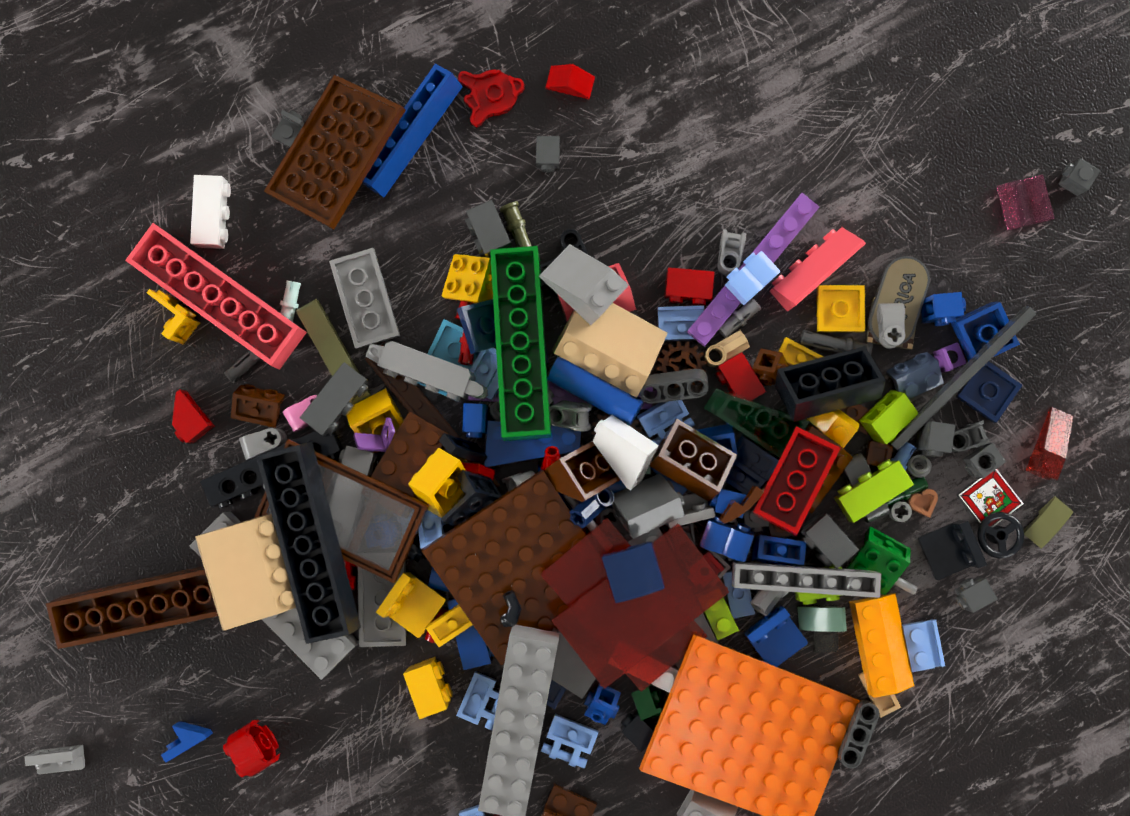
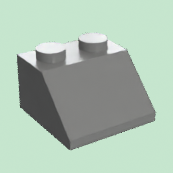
[677,789,738,816]

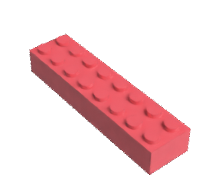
[125,223,307,370]

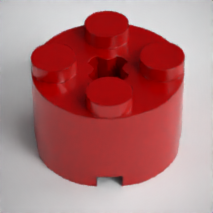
[223,720,280,777]

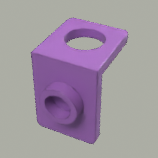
[933,343,966,373]
[353,417,395,452]

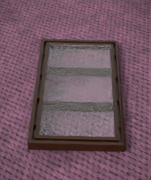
[255,439,429,583]

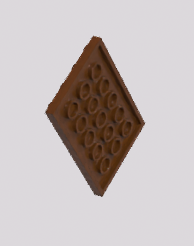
[264,75,406,230]

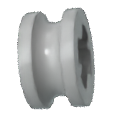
[889,501,912,522]

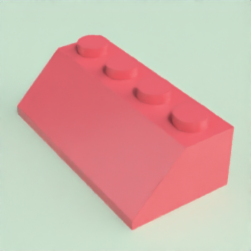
[769,227,866,312]

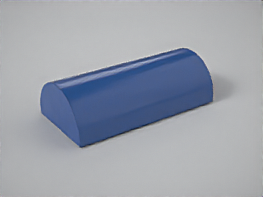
[548,356,645,426]

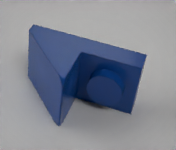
[161,721,213,763]

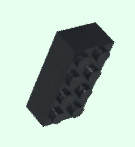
[775,346,885,422]

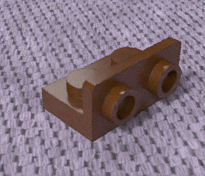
[231,384,285,428]
[542,783,597,816]

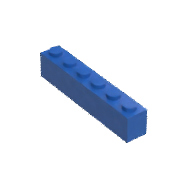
[362,64,463,198]

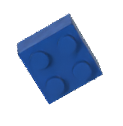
[951,302,1020,361]

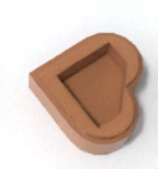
[906,489,938,518]

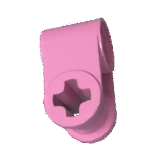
[283,395,317,432]

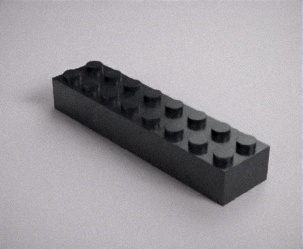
[256,442,361,644]

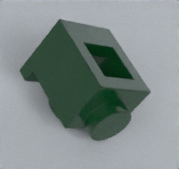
[631,682,664,721]

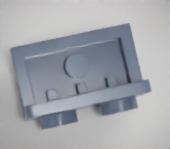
[886,352,944,399]

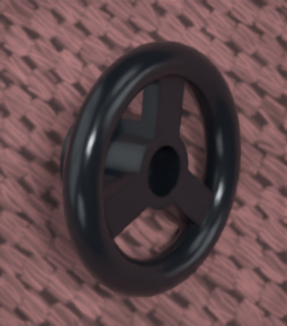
[977,512,1024,559]

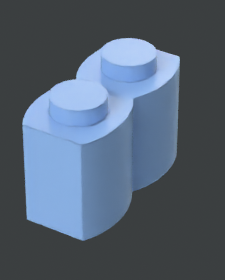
[725,251,781,305]

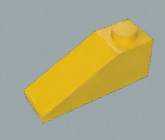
[807,410,860,448]

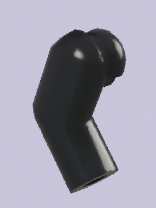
[500,590,522,627]

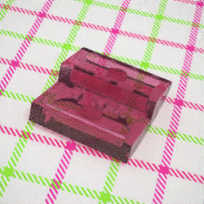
[996,174,1055,231]

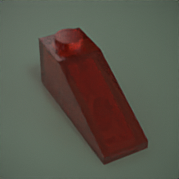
[1025,407,1074,480]

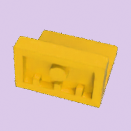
[442,254,493,303]
[147,289,200,345]
[376,572,446,638]

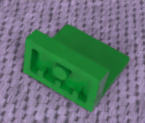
[846,526,911,595]

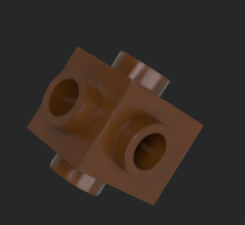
[753,348,789,386]

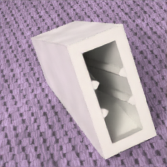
[593,415,659,490]

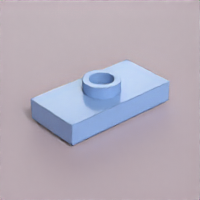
[722,570,755,619]

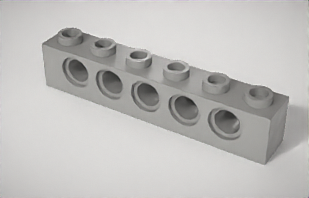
[731,561,881,598]

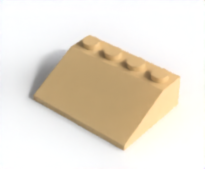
[552,303,667,398]
[195,514,296,631]

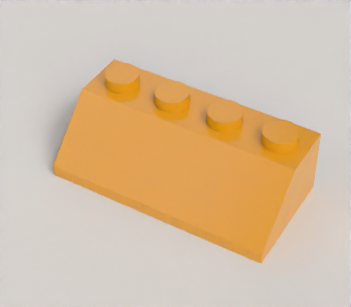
[849,593,914,698]

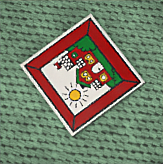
[956,469,1024,527]

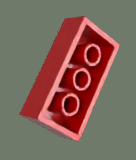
[753,426,840,536]

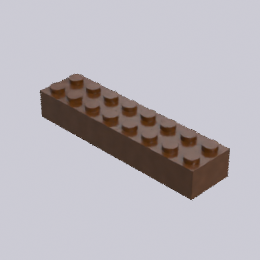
[46,566,218,649]

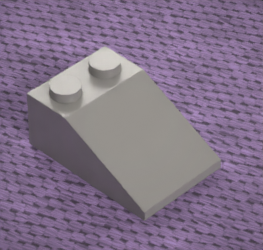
[539,244,629,325]

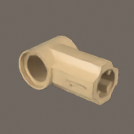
[703,330,750,367]

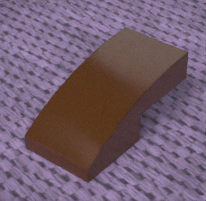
[718,486,764,524]

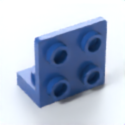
[743,605,808,667]

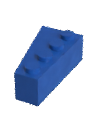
[485,421,581,467]

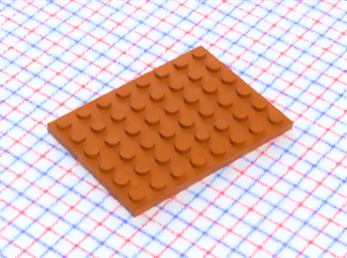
[639,634,860,816]

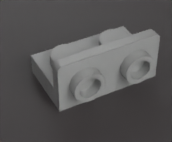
[665,493,715,528]
[25,745,85,774]

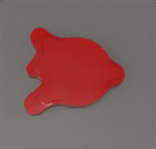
[458,69,525,127]

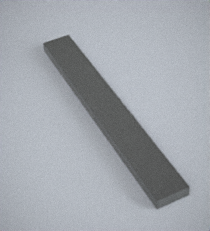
[890,305,1036,450]

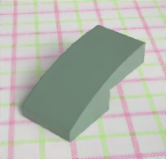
[798,606,847,632]

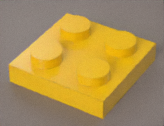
[817,285,865,332]

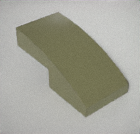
[1024,496,1073,549]

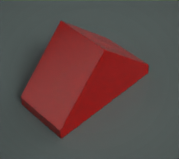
[546,64,595,100]

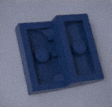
[725,436,779,495]
[602,542,665,603]

